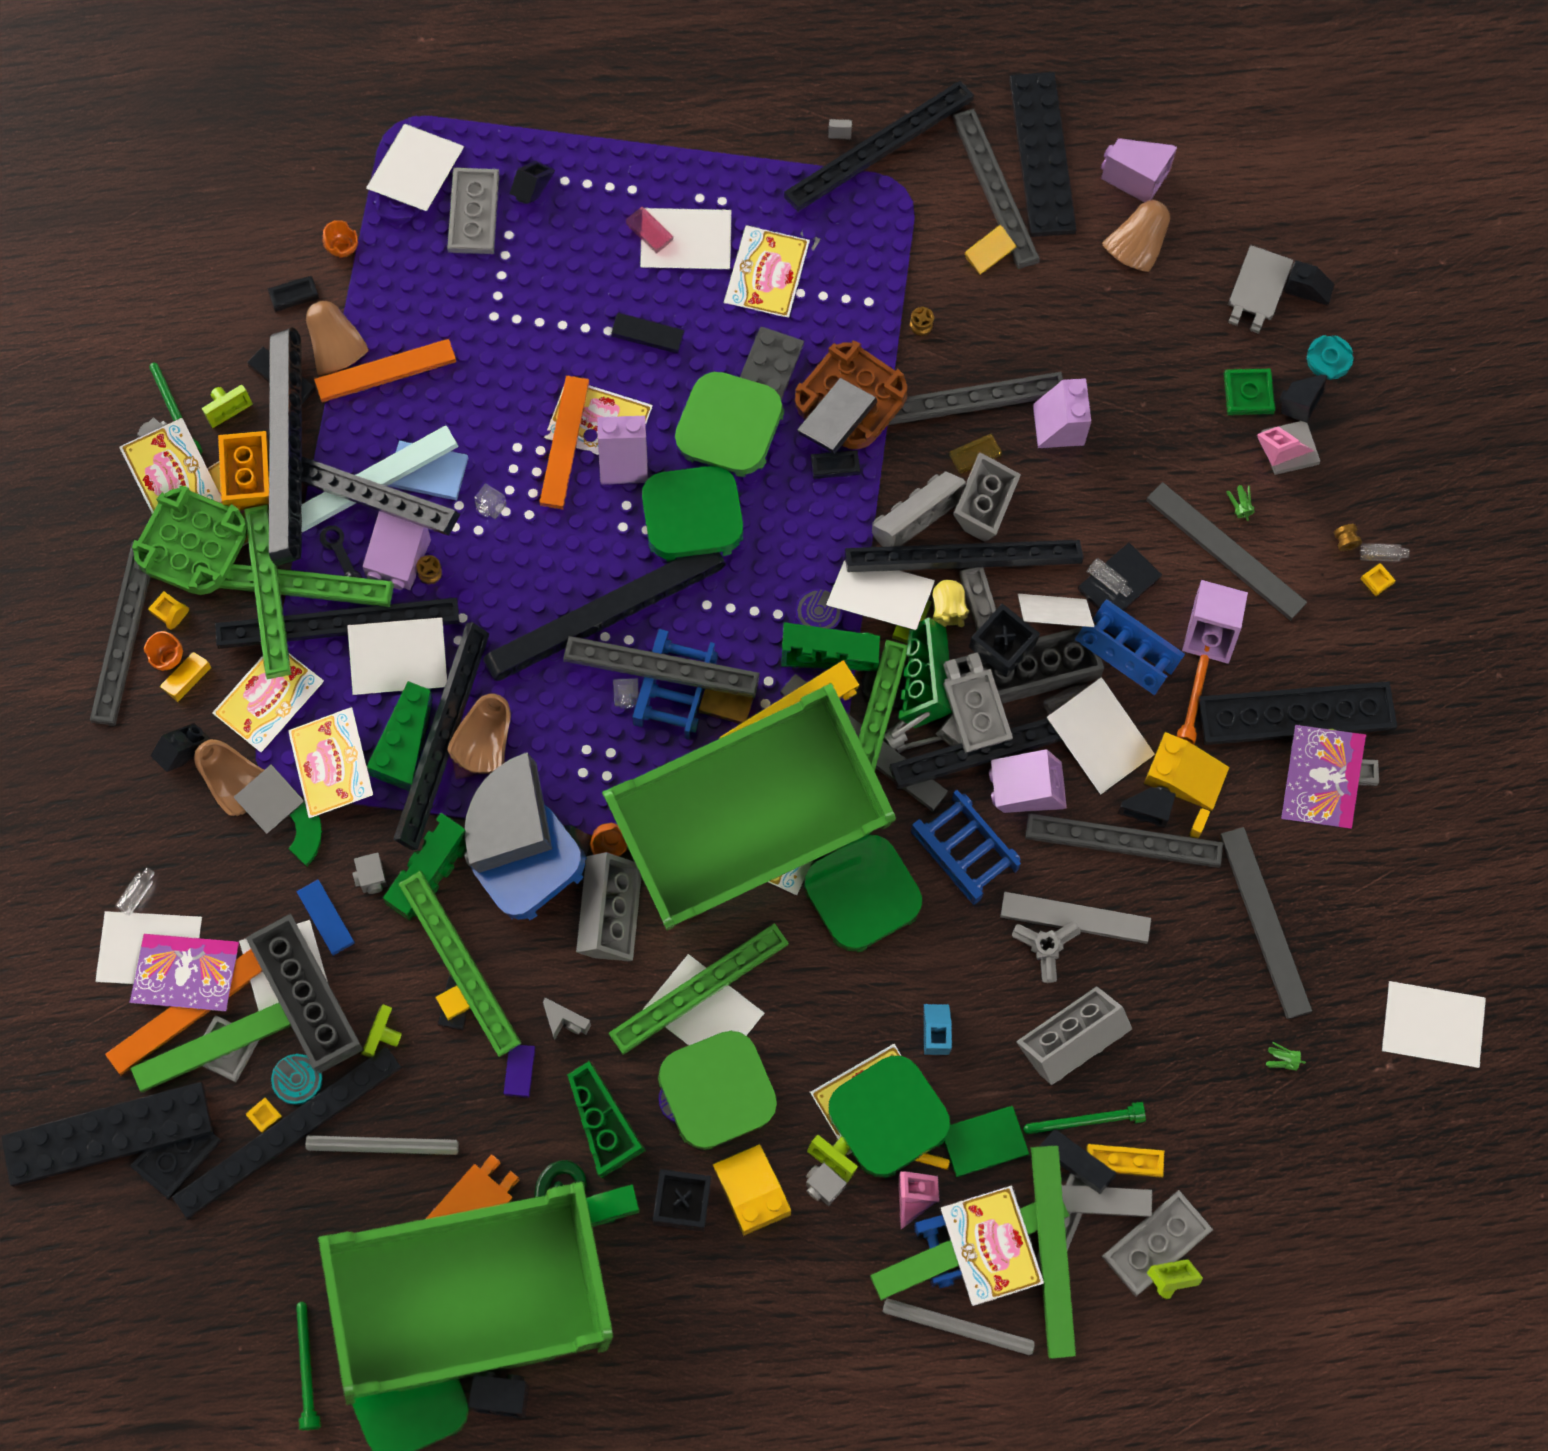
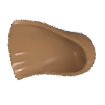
[1102,200,1170,272]
[306,301,368,375]
[448,693,511,774]
[194,739,264,816]

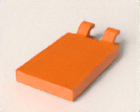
[426,1155,520,1219]

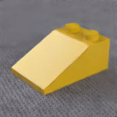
[1144,732,1229,811]
[713,1144,791,1236]

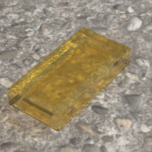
[949,434,1002,474]

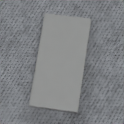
[447,168,500,254]
[1102,1190,1213,1297]

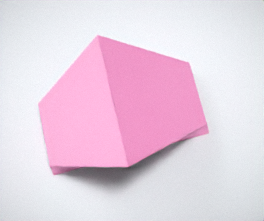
[1257,427,1314,466]
[898,1172,939,1229]

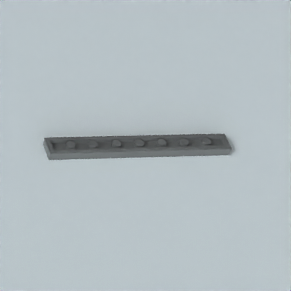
[952,109,1040,269]
[888,372,1063,425]
[1146,482,1307,621]
[90,542,150,726]
[563,636,760,698]
[780,674,948,812]
[1025,813,1223,868]
[1220,827,1312,1020]

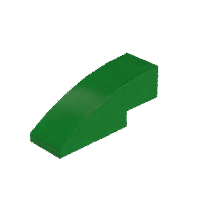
[586,1185,639,1227]

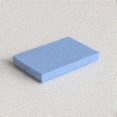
[388,441,468,501]

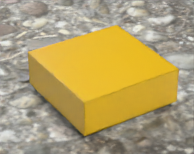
[1361,563,1396,596]
[1189,808,1210,839]
[436,986,470,1020]
[246,1097,283,1134]

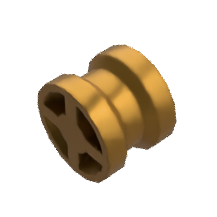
[910,307,934,336]
[1333,524,1362,551]
[416,555,442,584]

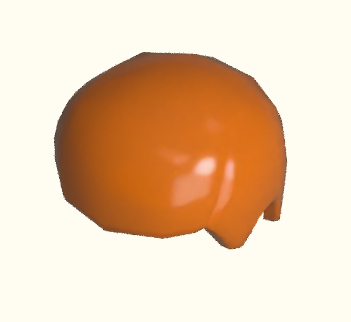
[323,221,358,258]
[144,631,183,671]
[590,823,628,856]

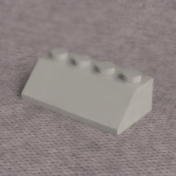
[872,471,966,547]
[576,852,641,961]
[1016,986,1132,1085]

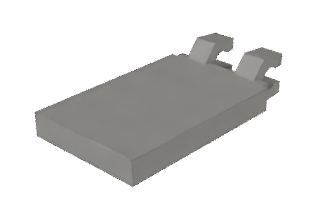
[1228,245,1293,334]
[943,652,1013,753]

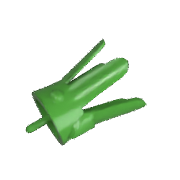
[1226,485,1255,521]
[1266,1041,1306,1071]

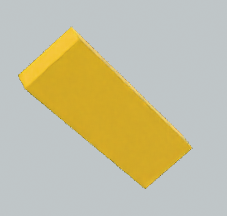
[1087,1144,1164,1177]

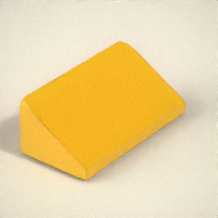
[965,225,1016,275]
[160,652,211,702]

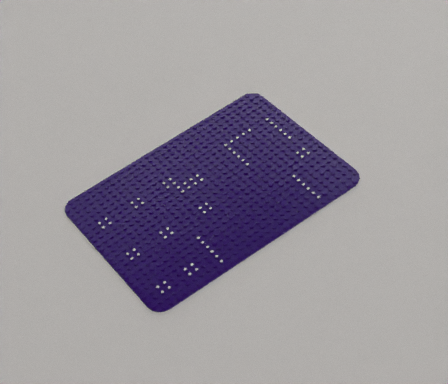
[256,116,915,836]

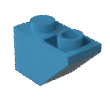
[924,1004,952,1055]

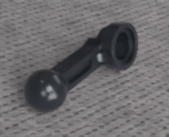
[320,525,362,578]

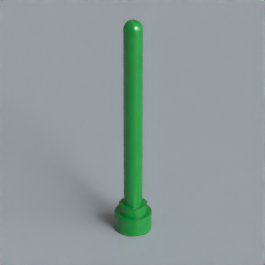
[149,363,203,455]
[1023,1102,1146,1134]
[296,1302,321,1431]

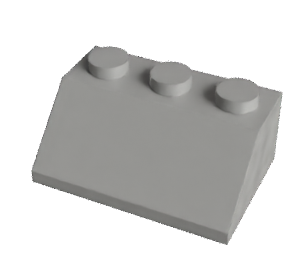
[953,453,1021,542]

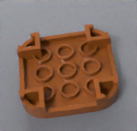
[795,340,908,449]

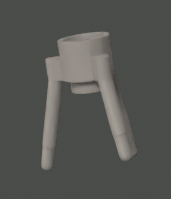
[884,712,942,753]

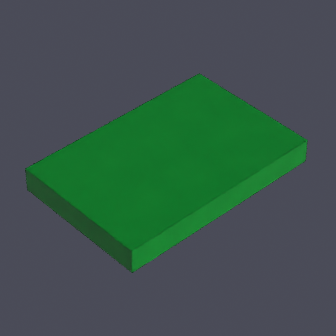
[944,1106,1029,1178]

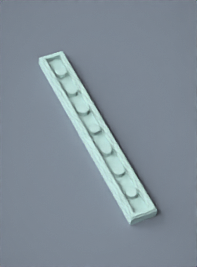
[302,426,458,533]

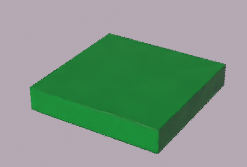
[1224,368,1275,415]

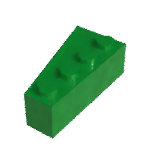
[899,617,952,728]
[781,622,880,671]
[367,681,433,791]
[383,813,467,921]
[568,1061,646,1178]

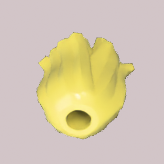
[932,580,969,627]

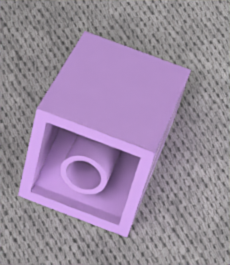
[1101,139,1177,202]
[1033,379,1091,448]
[597,416,648,484]
[363,511,431,590]
[1182,580,1248,664]
[989,749,1067,813]

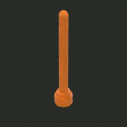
[1177,645,1210,745]

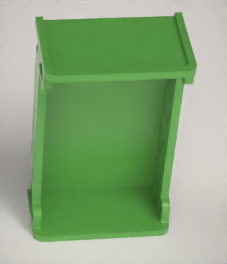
[602,683,896,931]
[318,1182,613,1405]

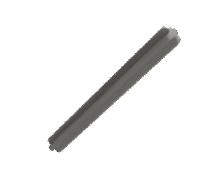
[305,1136,459,1155]
[883,1299,1035,1355]

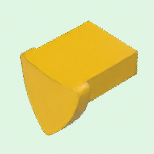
[148,591,189,630]

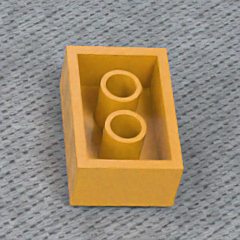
[218,431,269,511]

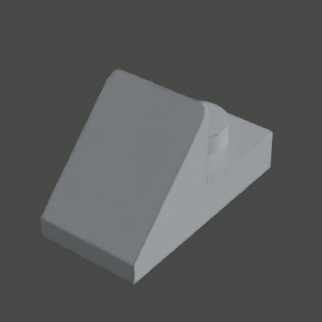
[543,998,591,1040]

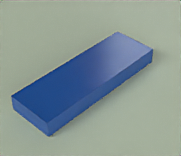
[296,879,355,956]

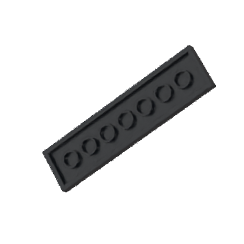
[1009,72,1076,237]
[1199,681,1397,745]
[1,1082,214,1187]

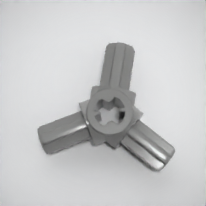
[1012,921,1081,983]

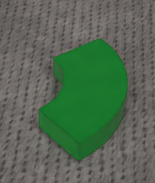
[289,801,322,867]

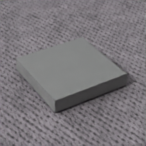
[1261,421,1320,475]
[234,765,304,834]
[203,1015,259,1082]

